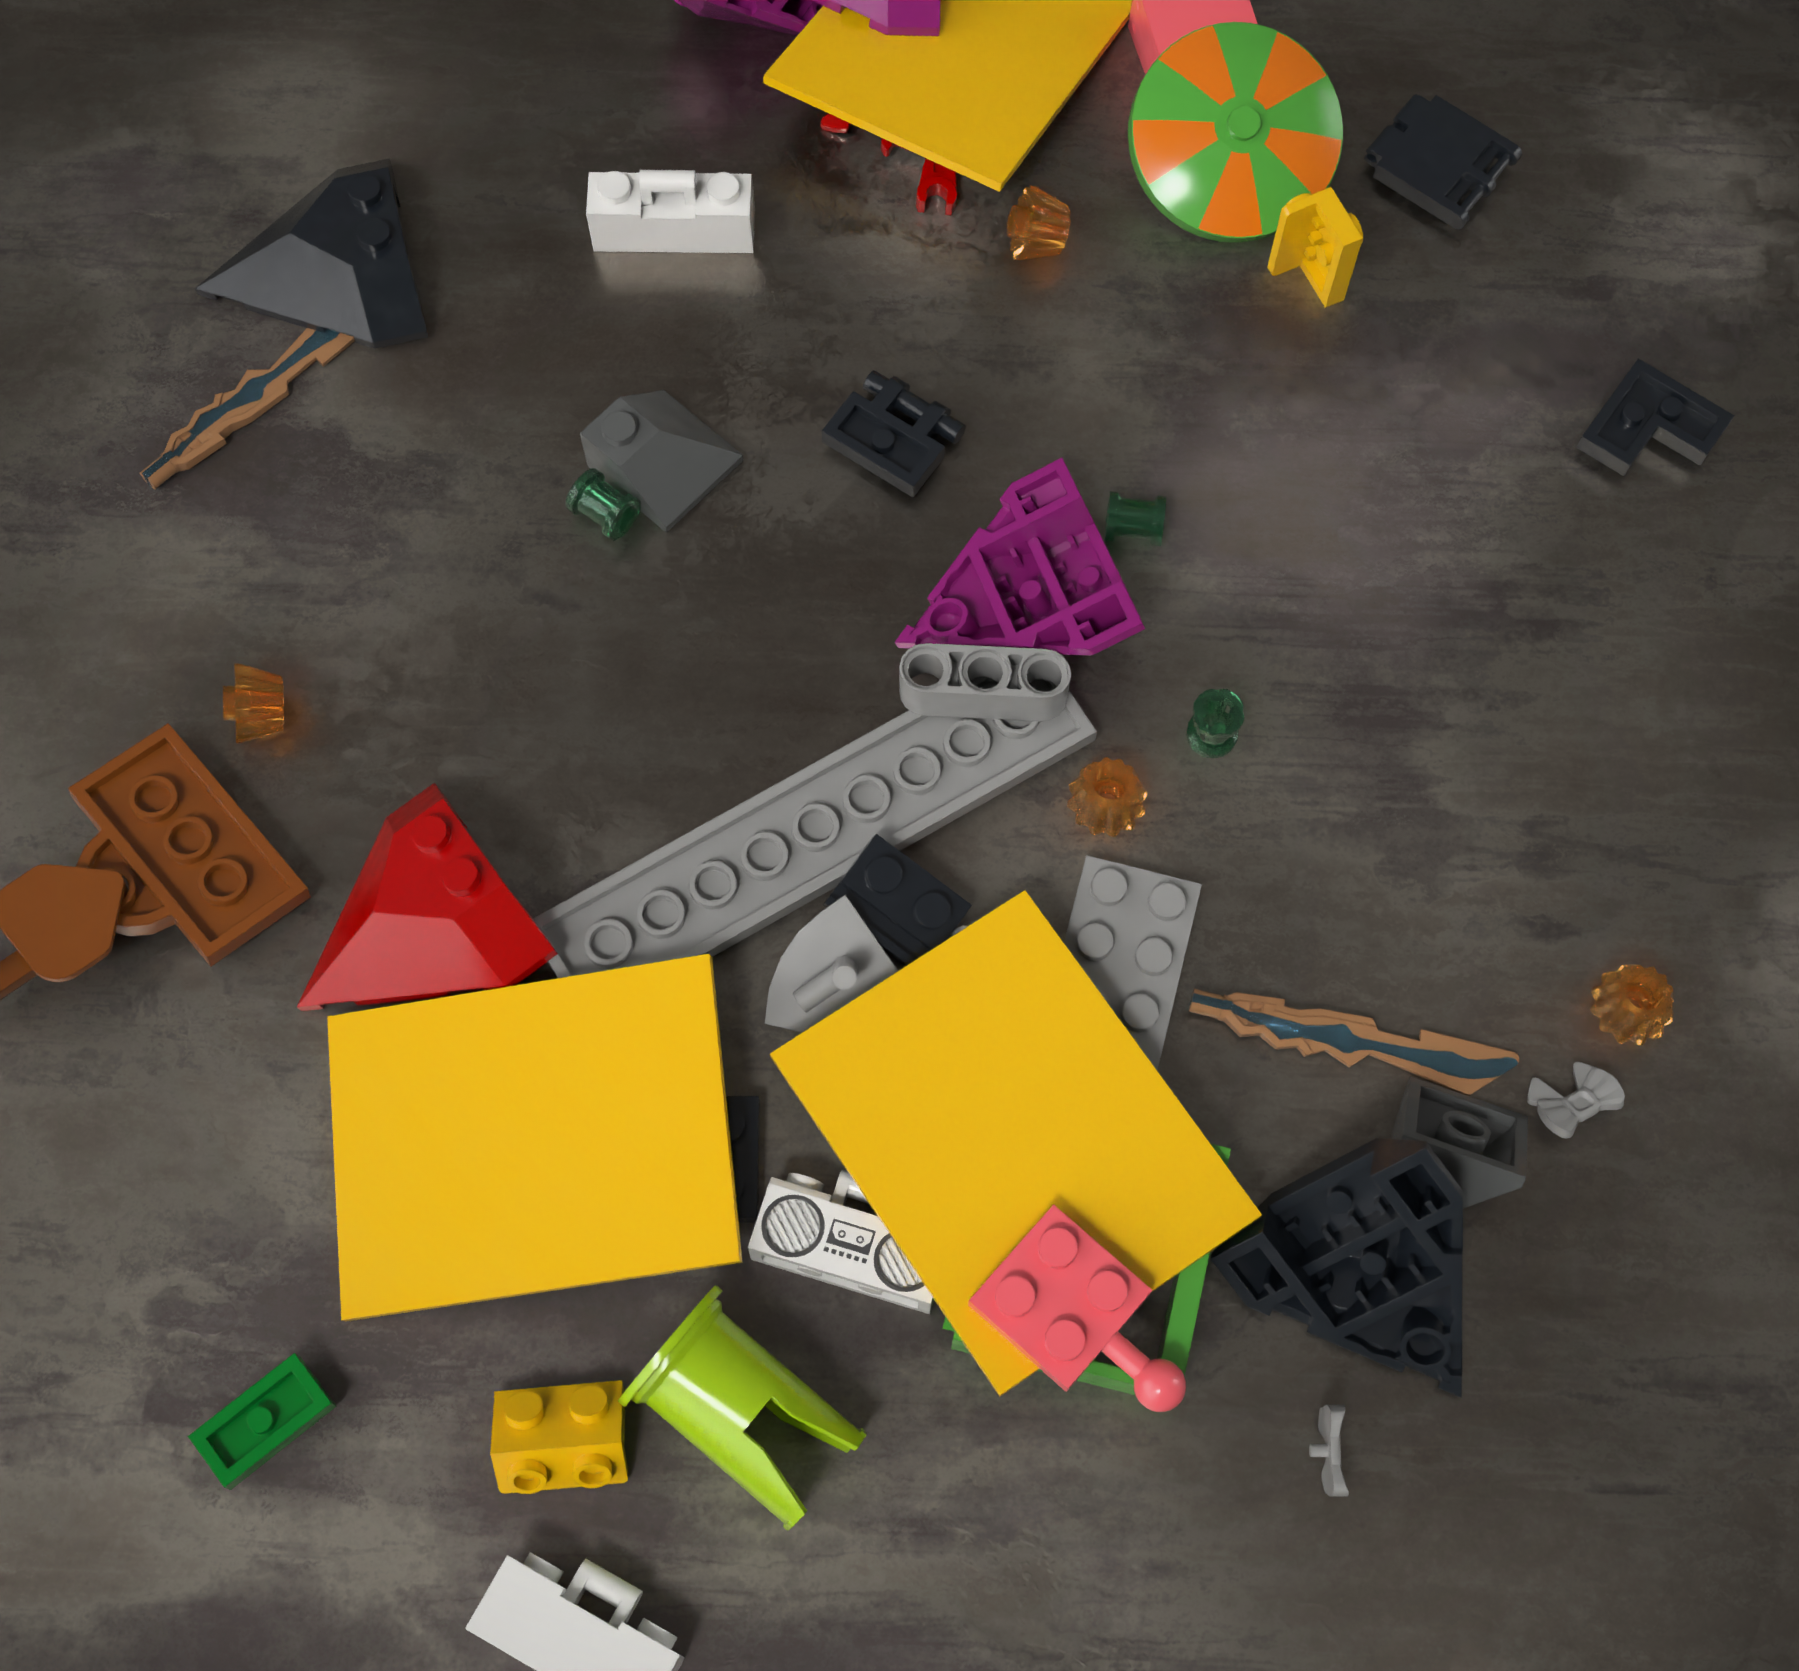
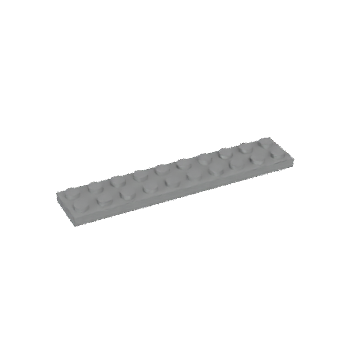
[533,676,1097,978]

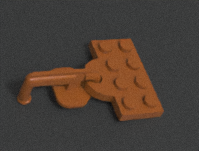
[0,723,311,1000]

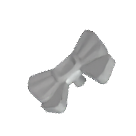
[1527,1062,1625,1139]
[1309,1404,1349,1497]

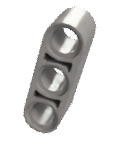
[899,643,1071,721]

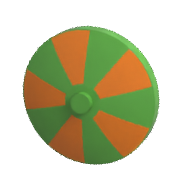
[1128,22,1343,243]

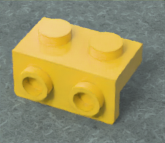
[1267,187,1363,308]
[490,1380,628,1494]

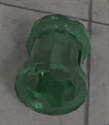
[566,468,641,541]
[1104,491,1166,547]
[1186,689,1244,759]

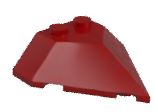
[297,782,558,1011]

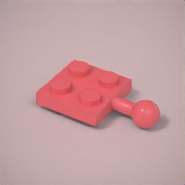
[968,1204,1186,1412]

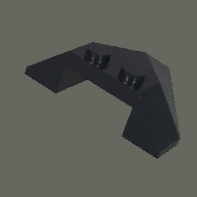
[195,158,428,349]
[1211,1138,1463,1398]

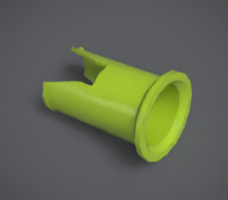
[618,1285,867,1531]

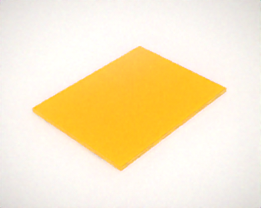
[763,0,1132,192]
[770,890,1262,1397]
[327,954,743,1321]

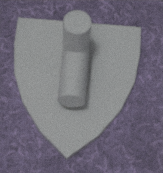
[765,895,898,1032]

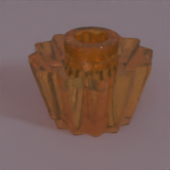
[1007,186,1071,261]
[223,663,284,743]
[1067,757,1147,837]
[1591,965,1674,1046]

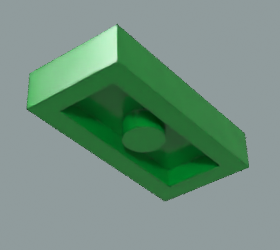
[188,1353,337,1490]

